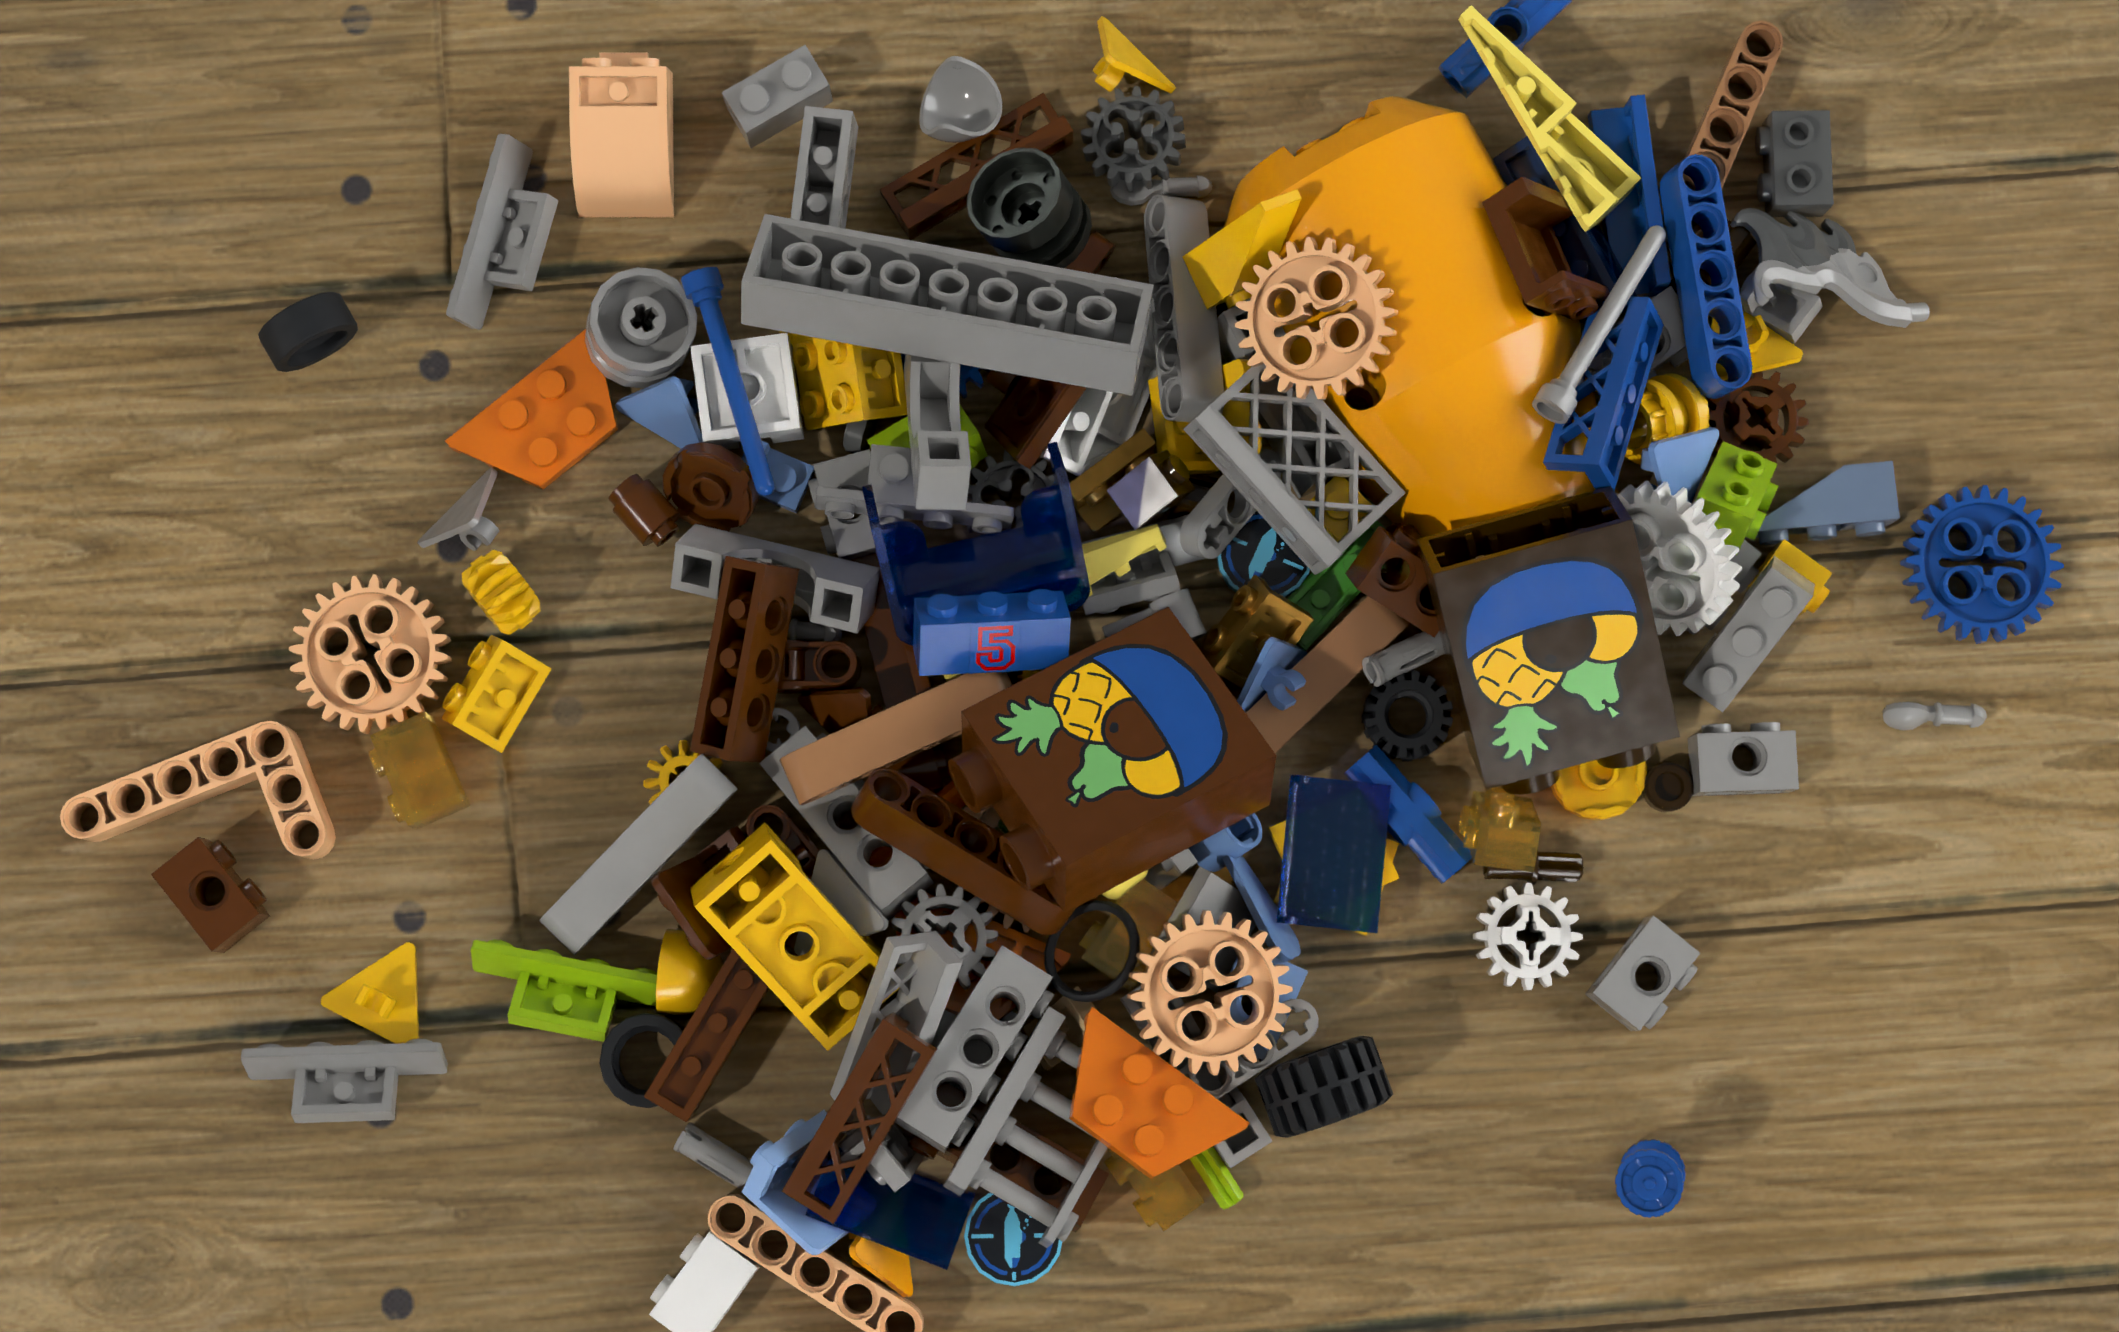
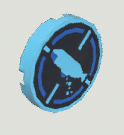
[1216,511,1310,597]
[964,1193,1062,1286]

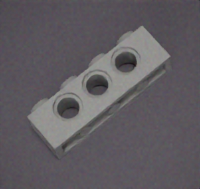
[790,106,858,229]
[759,726,934,921]
[895,945,1055,1153]

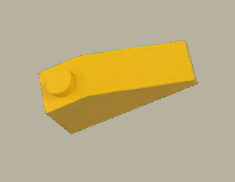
[1182,189,1302,309]

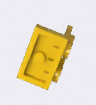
[792,334,907,430]

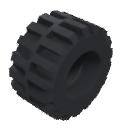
[1255,1036,1393,1138]

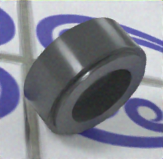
[843,419,877,453]

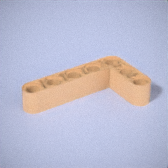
[60,721,336,860]
[708,1194,924,1332]

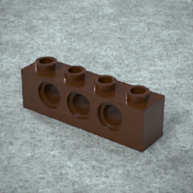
[690,556,800,762]
[903,1082,1109,1233]

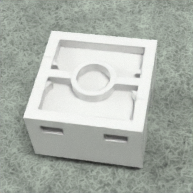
[690,333,804,450]

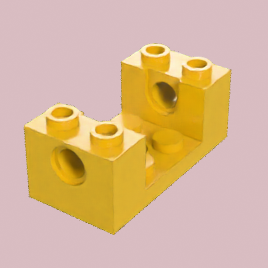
[690,823,900,1051]

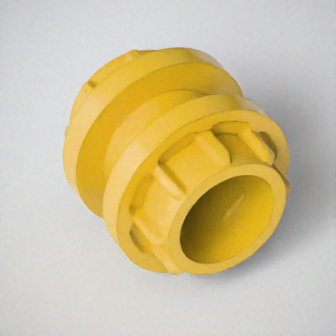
[1625,373,1709,465]

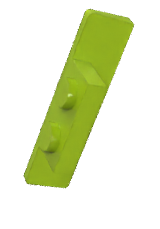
[471,939,657,1042]

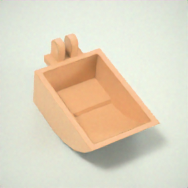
[569,52,674,218]

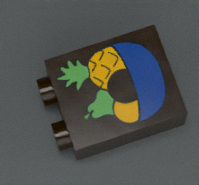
[1417,486,1680,795]

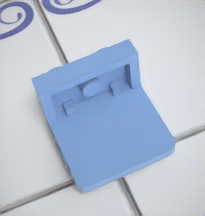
[742,1110,876,1255]

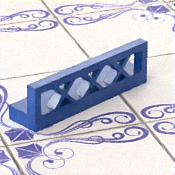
[1588,94,1671,297]
[1543,297,1664,491]

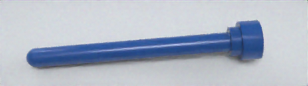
[681,267,775,496]

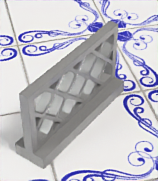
[1184,364,1406,575]

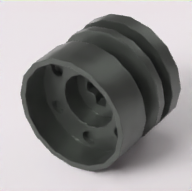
[967,148,1092,268]

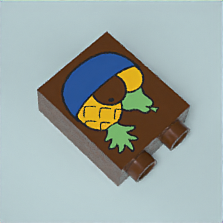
[948,607,1276,913]

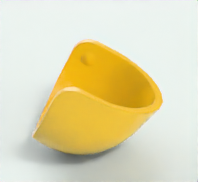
[656,929,723,1015]

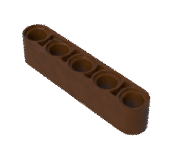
[851,767,1077,935]

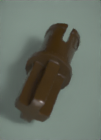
[1483,846,1584,885]

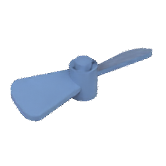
[1188,813,1301,962]

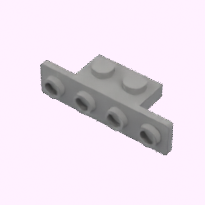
[446,133,559,330]
[815,444,1014,534]
[1020,514,1205,615]
[241,1039,448,1123]

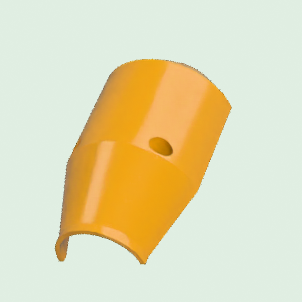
[1224,96,1619,538]

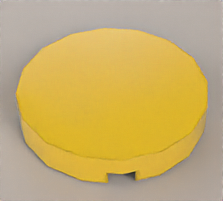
[1551,760,1647,821]

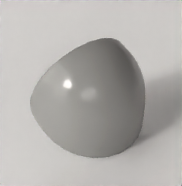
[919,56,1002,143]

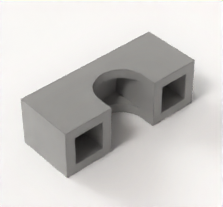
[1682,556,1815,712]

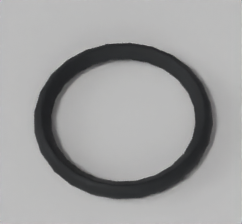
[1044,900,1140,1002]

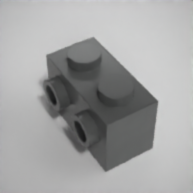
[1755,110,1834,217]

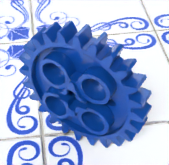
[1900,485,2064,644]

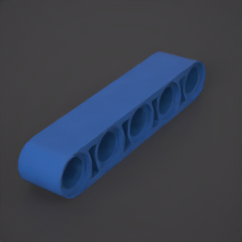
[1660,154,1752,399]

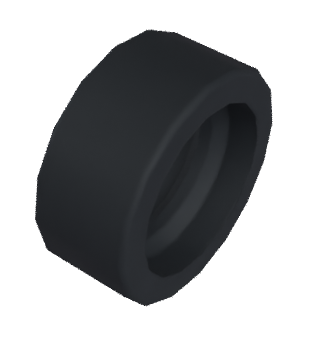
[258,291,358,372]
[599,1013,685,1108]

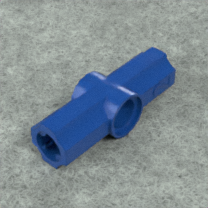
[1439,0,1572,98]
[1344,745,1475,884]

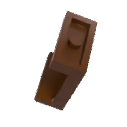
[1482,177,1610,320]

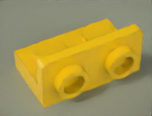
[442,635,552,753]

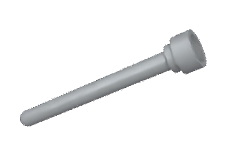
[1532,225,1666,424]

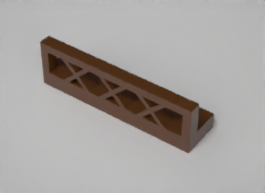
[880,93,1074,240]
[850,542,931,709]
[644,944,794,1123]
[782,1012,938,1224]

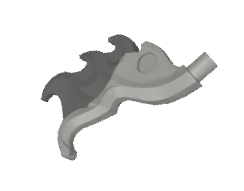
[1730,208,1930,328]

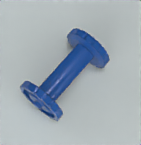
[1615,1139,1686,1218]

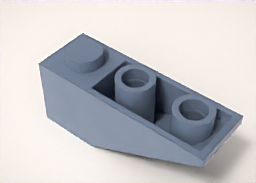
[1745,461,1900,545]

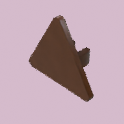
[798,687,883,734]

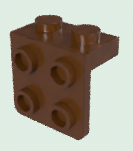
[652,825,746,960]

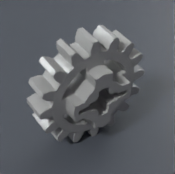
[891,884,998,990]

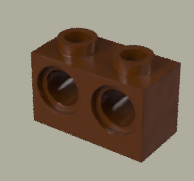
[1345,526,1439,638]

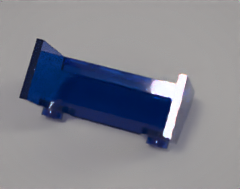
[862,442,1090,646]

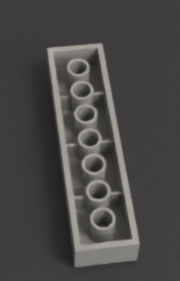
[741,214,1154,396]

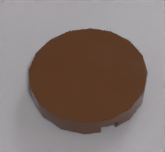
[663,442,759,532]

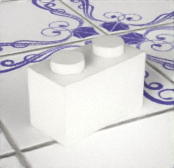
[649,1231,761,1332]

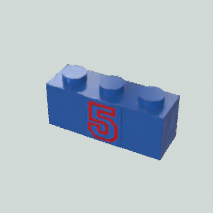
[913,589,1071,676]

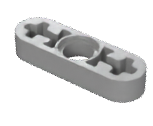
[1180,448,1281,559]

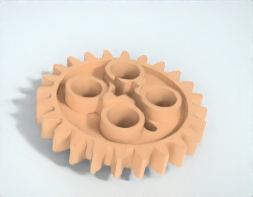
[1235,237,1398,400]
[289,574,452,734]
[1127,910,1293,1075]

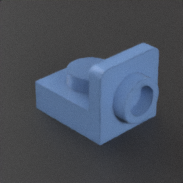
[741,440,815,514]

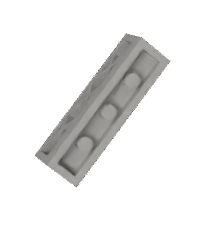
[830,931,963,1115]

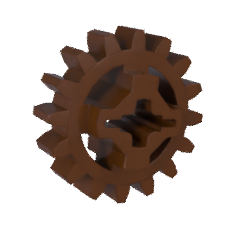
[1705,371,1809,463]

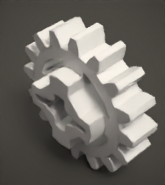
[1473,883,1583,991]

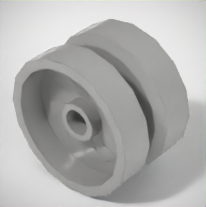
[585,267,697,389]

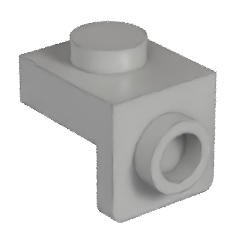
[1740,273,1823,344]

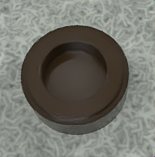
[1642,762,1693,812]

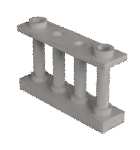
[943,1007,1108,1248]

